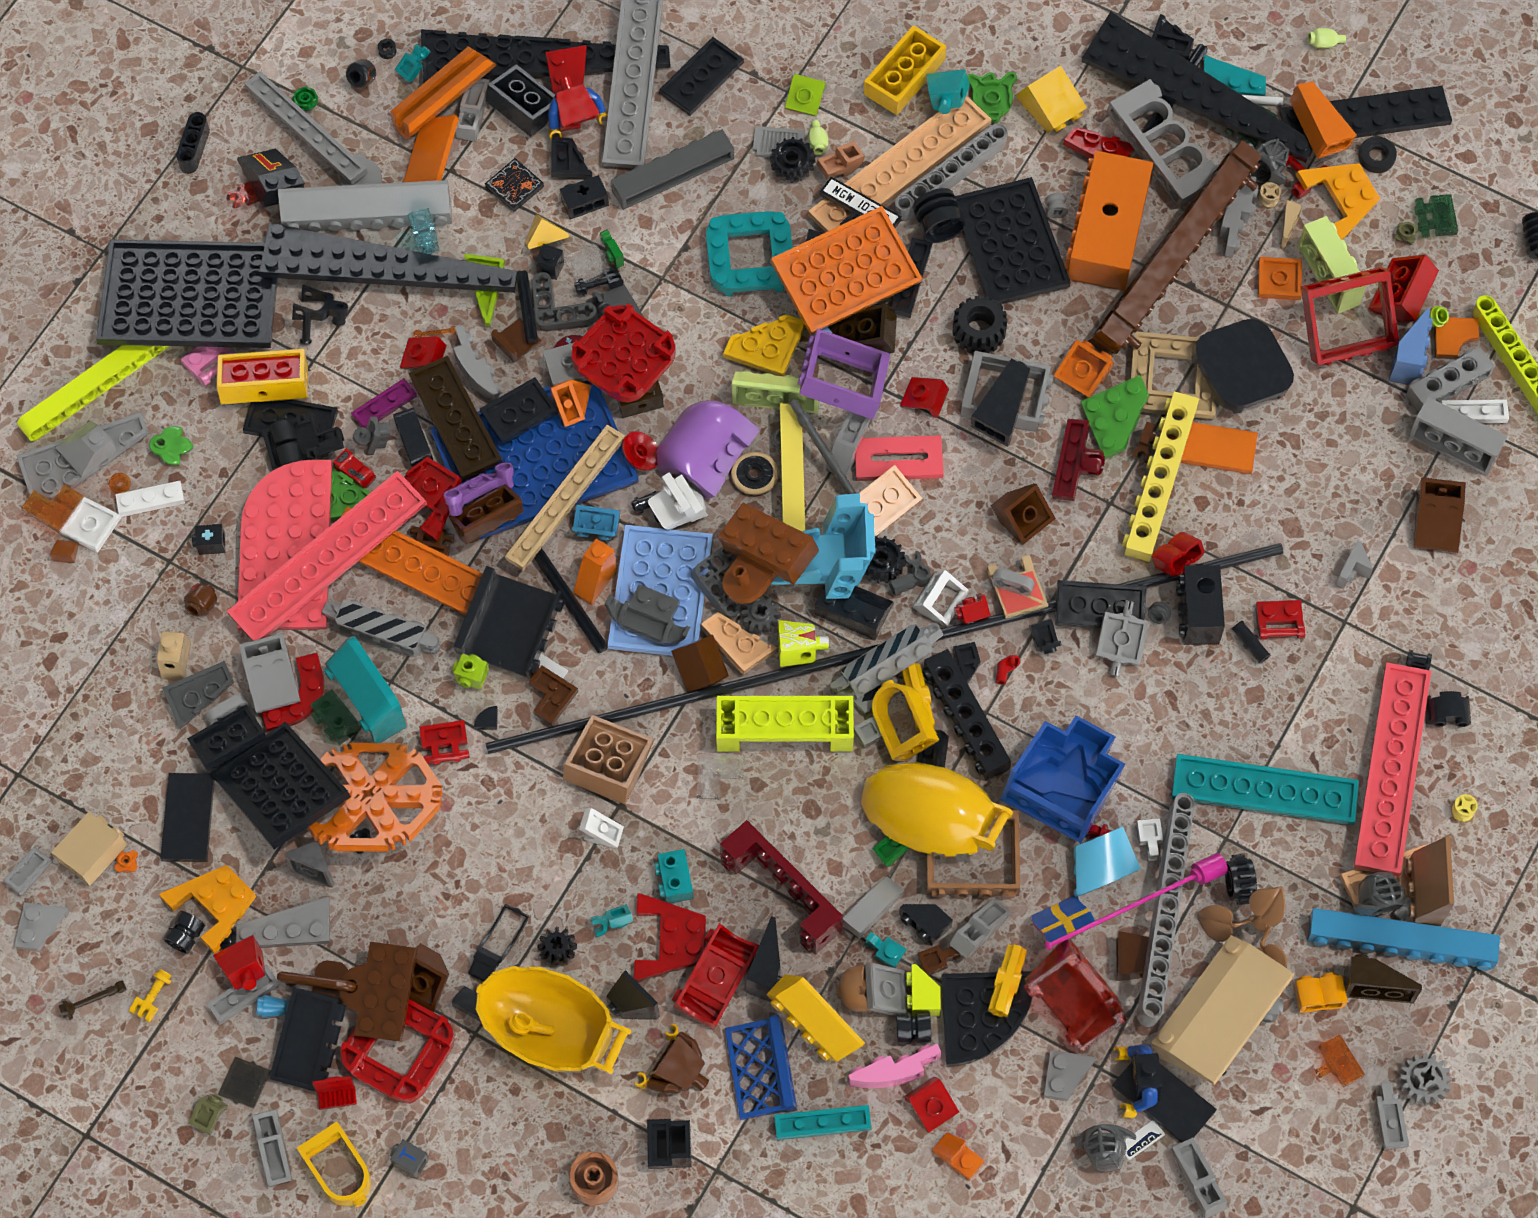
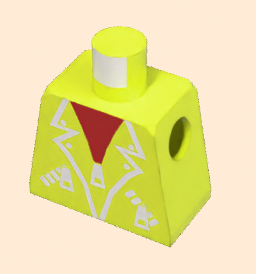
[778,620,829,667]

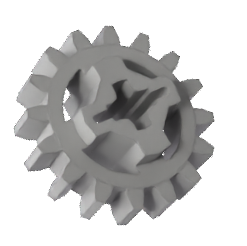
[1399,1053,1452,1106]

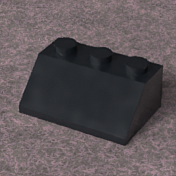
[486,64,555,137]
[815,585,894,640]

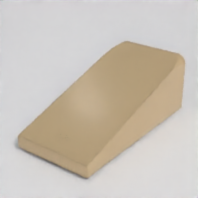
[1281,200,1302,249]

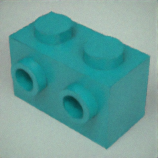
[654,849,694,904]

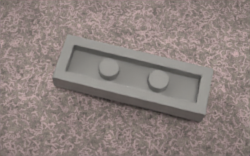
[207,964,280,1025]

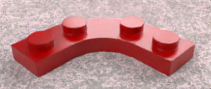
[262,652,325,732]

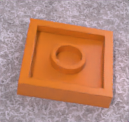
[1258,257,1302,300]

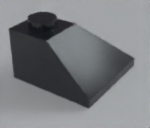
[606,970,660,1020]

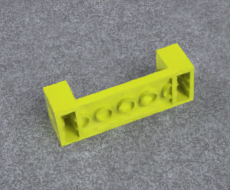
[716,696,854,752]

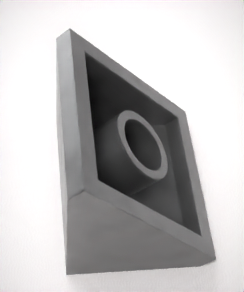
[285,840,335,888]

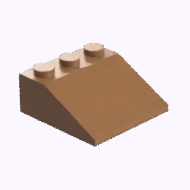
[563,715,654,804]
[1406,837,1454,926]

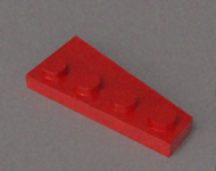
[546,45,587,132]

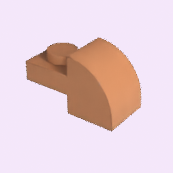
[816,141,865,180]

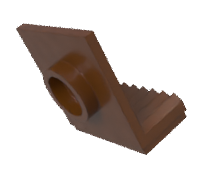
[491,318,542,362]

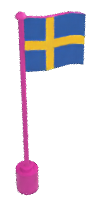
[1031,853,1228,950]

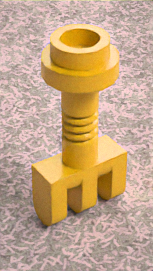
[129,969,172,1023]

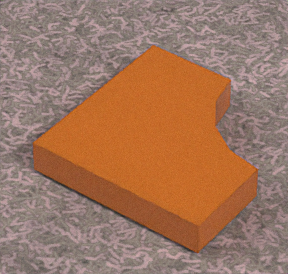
[1434,317,1479,359]

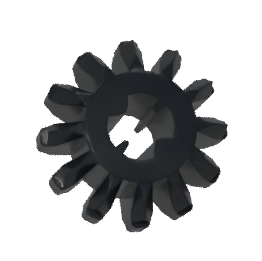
[537,926,577,967]

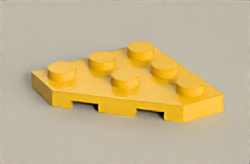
[723,314,805,377]

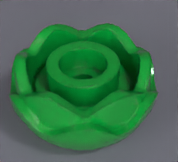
[292,87,318,111]

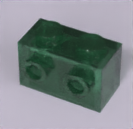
[310,689,361,745]

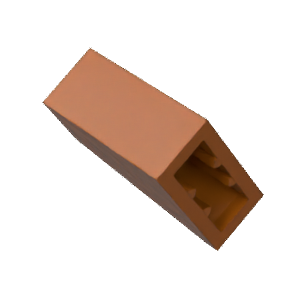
[573,539,617,605]

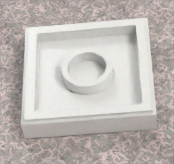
[59,496,121,553]

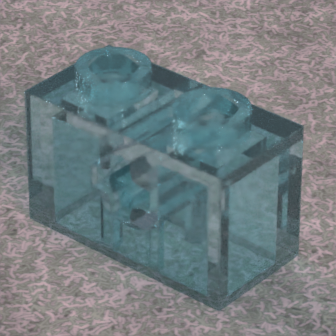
[408,208,439,254]

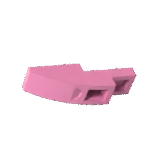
[847,1044,941,1088]

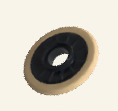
[731,452,779,495]

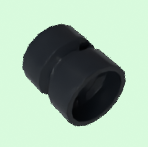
[163,910,206,954]
[896,1012,931,1044]

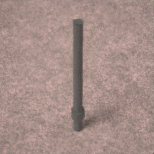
[789,399,856,494]

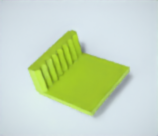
[785,74,827,116]

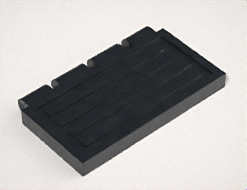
[269,987,347,1091]

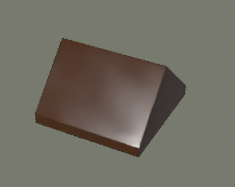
[671,634,729,692]

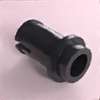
[631,491,657,514]

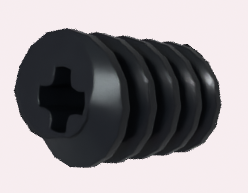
[1522,212,1538,259]

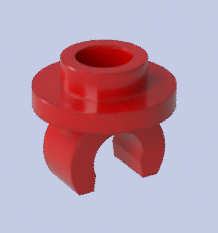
[1088,824,1111,839]

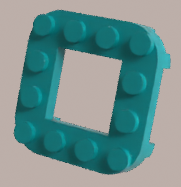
[706,211,793,297]

